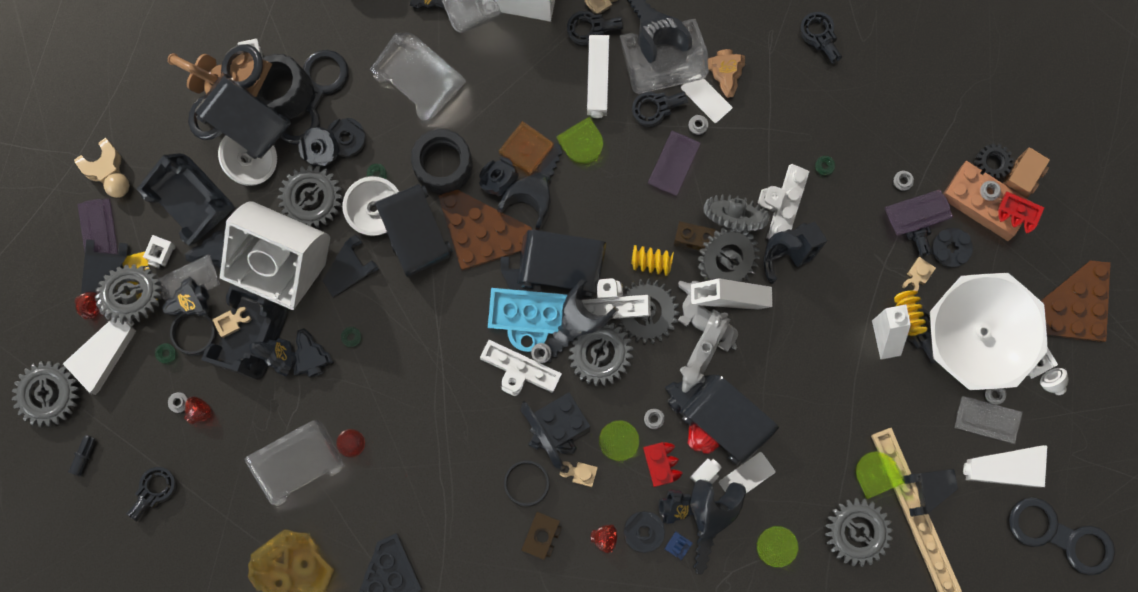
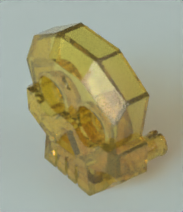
[248,529,335,592]

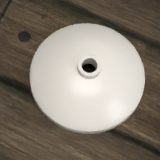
[218,135,277,186]
[343,177,399,236]

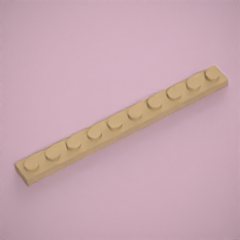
[871,428,962,592]

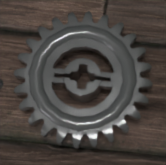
[277,165,343,229]
[703,195,769,231]
[698,227,760,282]
[95,264,163,325]
[615,279,680,344]
[569,323,634,387]
[12,361,80,427]
[825,498,893,567]

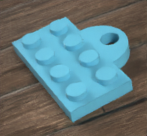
[488,288,567,352]

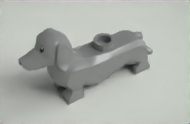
[678,281,738,352]
[680,311,731,393]

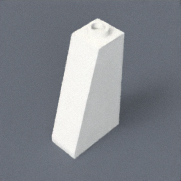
[587,35,609,118]
[691,279,772,309]
[872,305,911,359]
[63,318,136,395]
[963,445,1047,488]

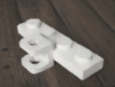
[758,164,809,239]
[582,279,651,319]
[480,340,562,396]

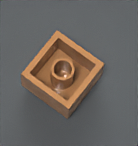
[1003,147,1050,198]

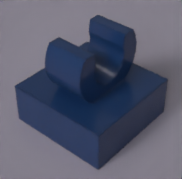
[664,531,693,560]

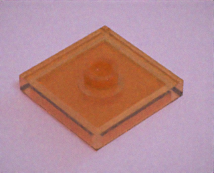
[499,121,554,175]

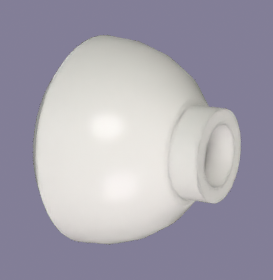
[1040,368,1069,395]

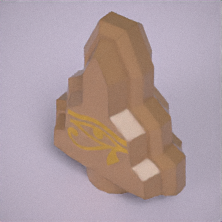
[706,49,745,98]

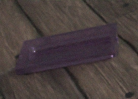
[648,131,700,196]
[885,190,953,236]
[78,198,118,254]

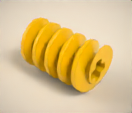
[631,245,674,276]
[894,291,927,336]

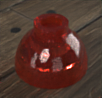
[75,292,100,320]
[184,397,212,424]
[336,429,365,457]
[590,524,617,553]

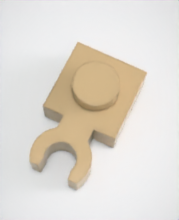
[584,0,617,15]
[902,257,936,291]
[212,307,252,338]
[560,461,597,487]

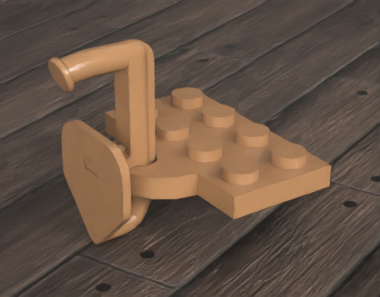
[168,53,272,97]

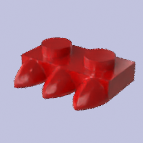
[997,191,1044,233]
[643,442,683,487]

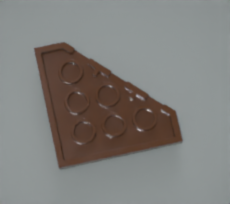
[438,190,532,271]
[1041,260,1110,342]

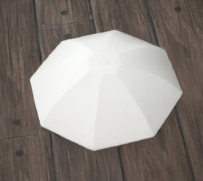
[930,273,1048,390]

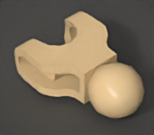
[74,138,129,198]

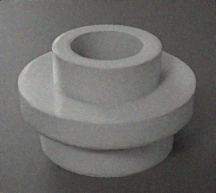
[688,115,708,135]
[894,171,914,191]
[980,181,1001,201]
[531,343,552,363]
[985,388,1006,405]
[168,392,189,413]
[644,409,664,429]

